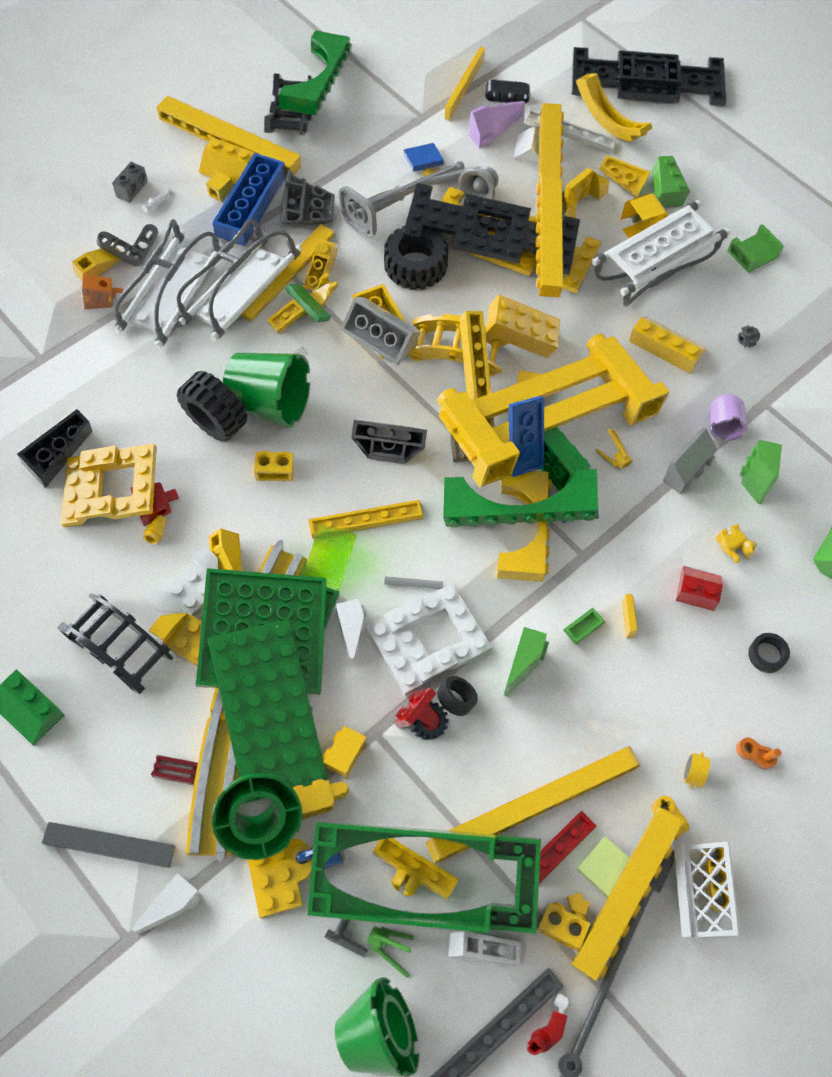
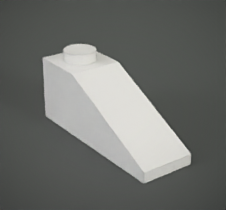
[336,599,367,666]
[131,874,201,935]
[448,931,521,966]

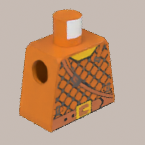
[82,274,123,309]

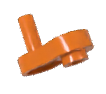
[736,737,782,769]

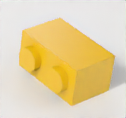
[323,725,367,779]

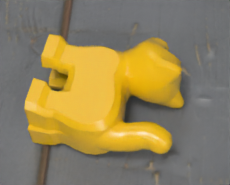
[715,524,757,563]

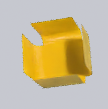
[620,193,668,239]

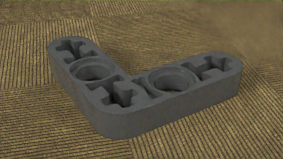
[96,224,158,266]

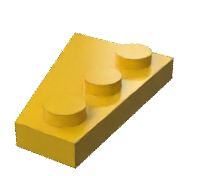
[599,155,651,197]

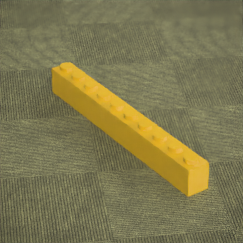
[156,95,301,177]

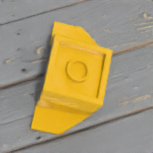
[562,168,609,218]
[148,613,202,666]

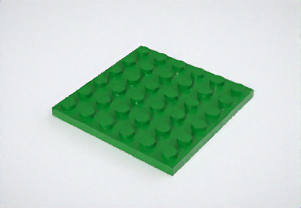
[196,568,327,695]

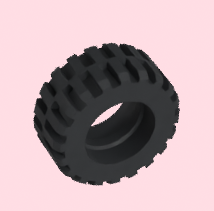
[384,226,449,290]
[176,371,248,442]

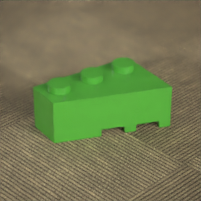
[652,156,690,207]

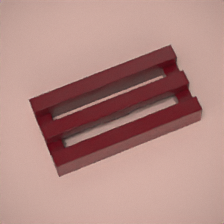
[151,755,198,785]

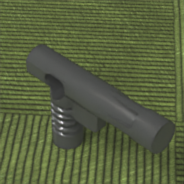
[324,919,368,958]

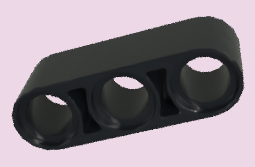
[485,80,531,104]

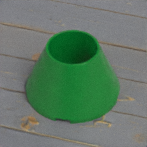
[212,774,302,860]
[335,977,420,1077]

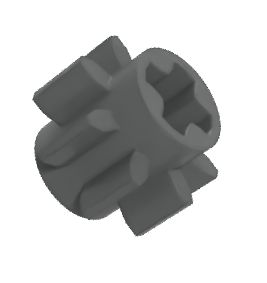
[738,325,760,348]

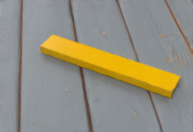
[444,47,485,121]
[308,499,423,539]

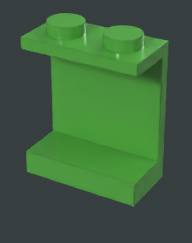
[727,224,784,273]

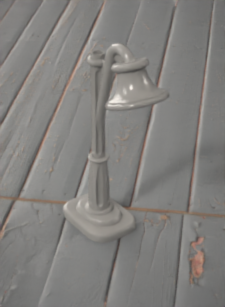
[338,160,499,238]

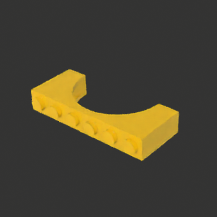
[497,471,552,582]

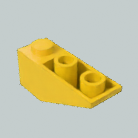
[303,239,339,291]
[72,245,122,281]
[209,528,242,571]

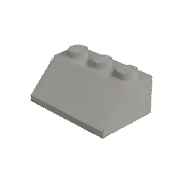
[663,427,717,494]

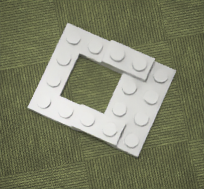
[366,583,492,696]

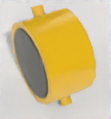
[683,752,711,789]

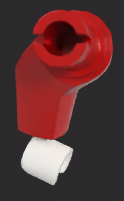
[527,994,569,1055]

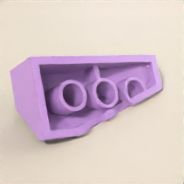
[469,101,525,147]

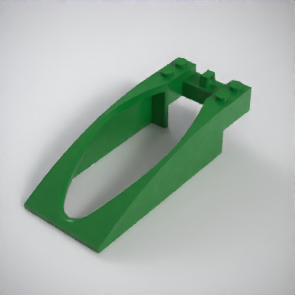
[307,822,541,934]

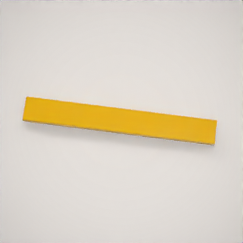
[240,224,334,322]

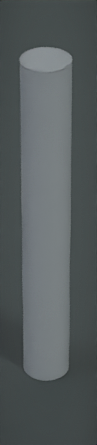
[384,576,443,589]

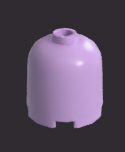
[710,394,748,441]

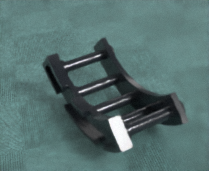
[264,73,313,135]
[57,593,174,694]

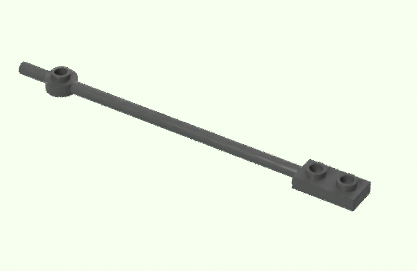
[558,850,675,1077]

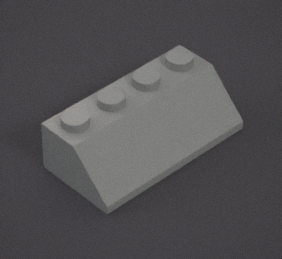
[340,297,421,365]

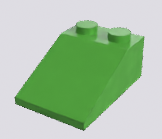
[504,627,549,696]

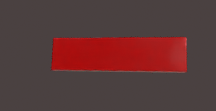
[539,810,597,884]

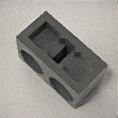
[112,161,148,203]

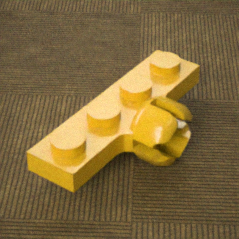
[372,838,459,900]

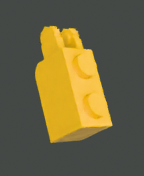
[293,779,349,819]

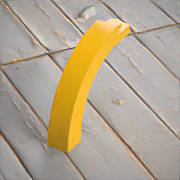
[576,74,653,142]

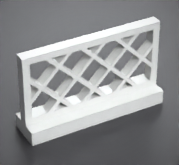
[674,842,740,939]

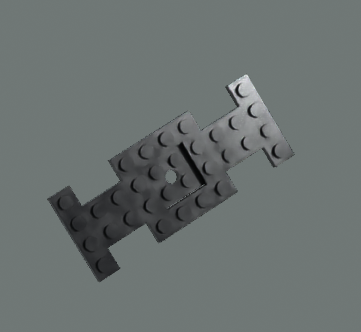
[571,47,726,106]
[402,183,580,275]

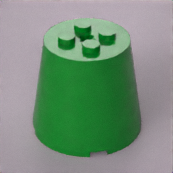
[223,353,310,428]

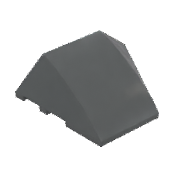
[280,170,335,224]

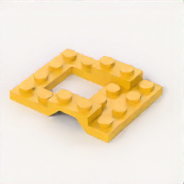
[61,443,157,527]

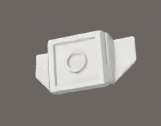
[145,545,218,616]

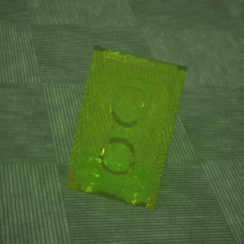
[303,523,357,590]

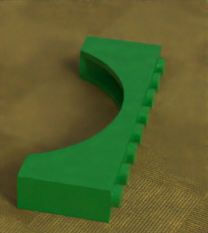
[279,30,352,116]
[443,469,599,528]

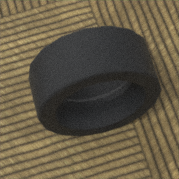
[748,632,790,673]
[437,676,478,716]

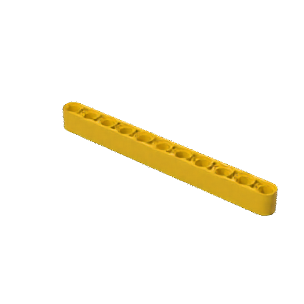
[425,746,641,863]

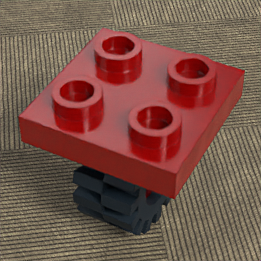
[394,688,449,740]

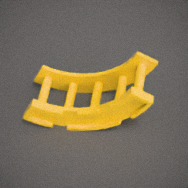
[408,314,509,376]

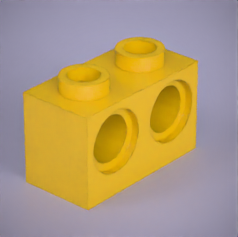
[254,451,294,481]
[536,902,591,952]

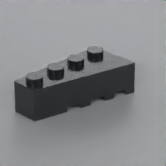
[17,409,93,488]

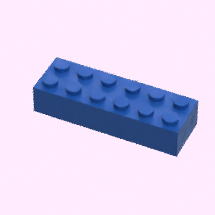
[212,153,286,246]

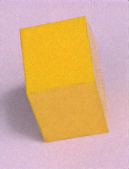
[566,893,590,916]

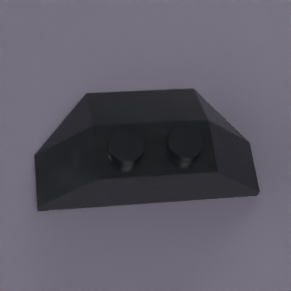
[351,420,427,464]

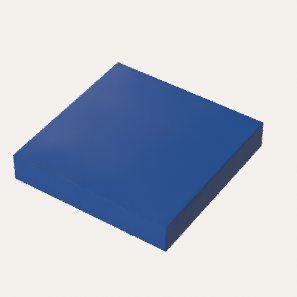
[403,143,444,172]

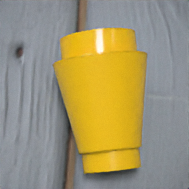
[143,515,167,544]

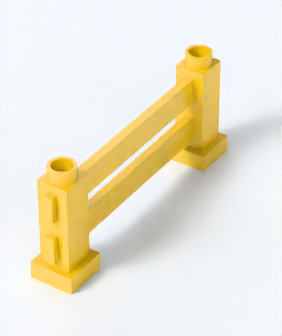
[437,333,670,488]

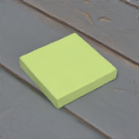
[577,836,629,897]

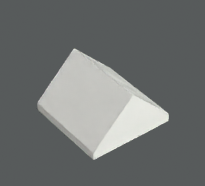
[514,126,539,163]

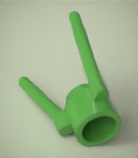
[367,926,414,978]

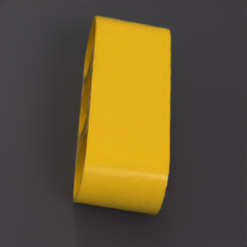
[701,848,730,912]

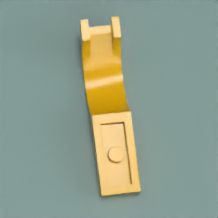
[267,272,338,334]

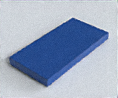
[509,396,544,477]

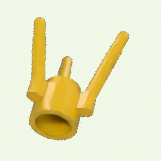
[595,429,633,469]

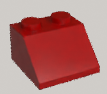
[675,566,723,611]

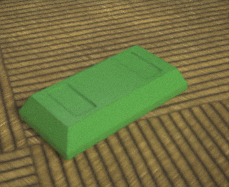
[563,608,606,645]

